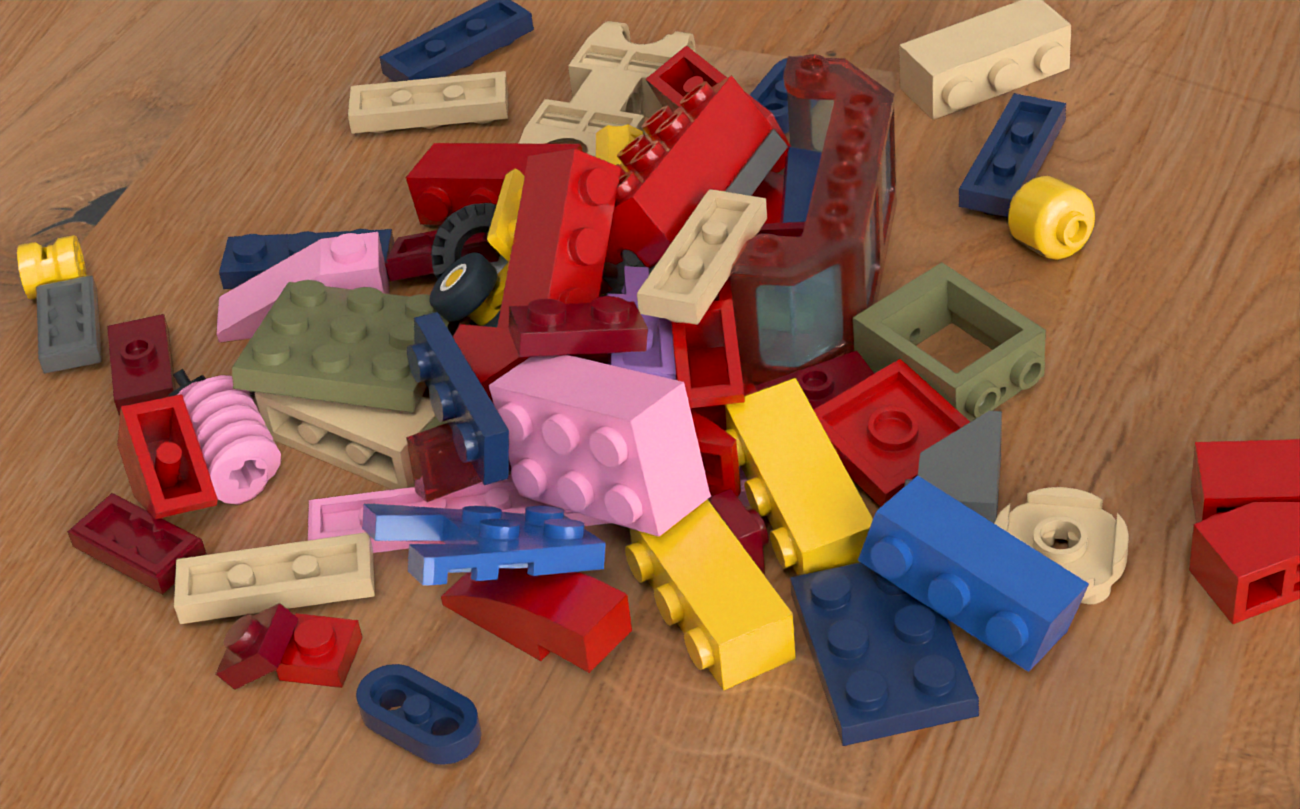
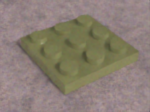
[232,280,459,412]

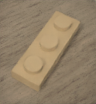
[348,71,508,134]
[637,189,767,325]
[174,532,375,624]

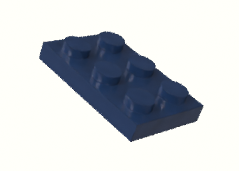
[790,562,979,746]

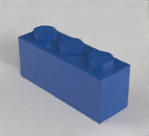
[858,476,1089,672]

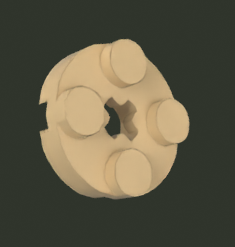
[994,487,1129,604]

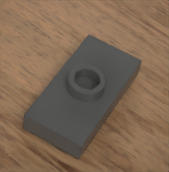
[36,276,102,374]

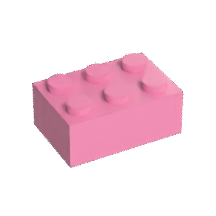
[489,355,711,537]

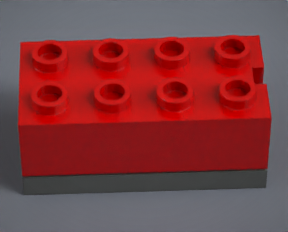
[599,75,788,297]

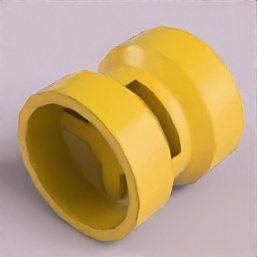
[17,235,87,300]

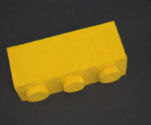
[725,378,873,576]
[625,499,796,691]

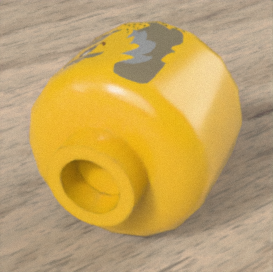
[1008,176,1095,260]

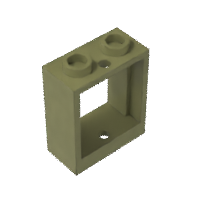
[853,262,1046,422]

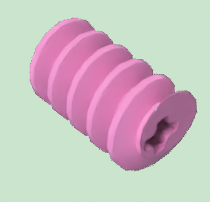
[177,375,281,505]

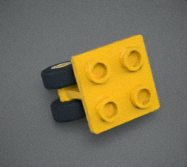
[429,168,525,327]

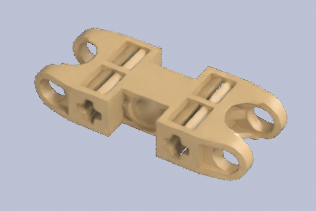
[519,21,696,157]

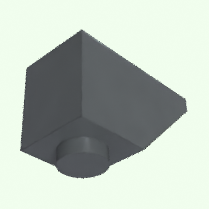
[905,411,1002,523]

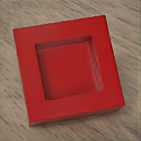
[276,613,363,688]

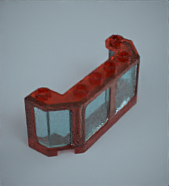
[730,54,897,386]

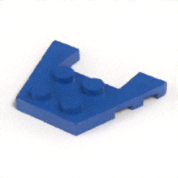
[362,504,606,585]

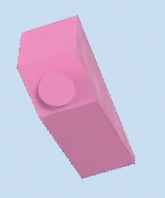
[217,232,390,342]

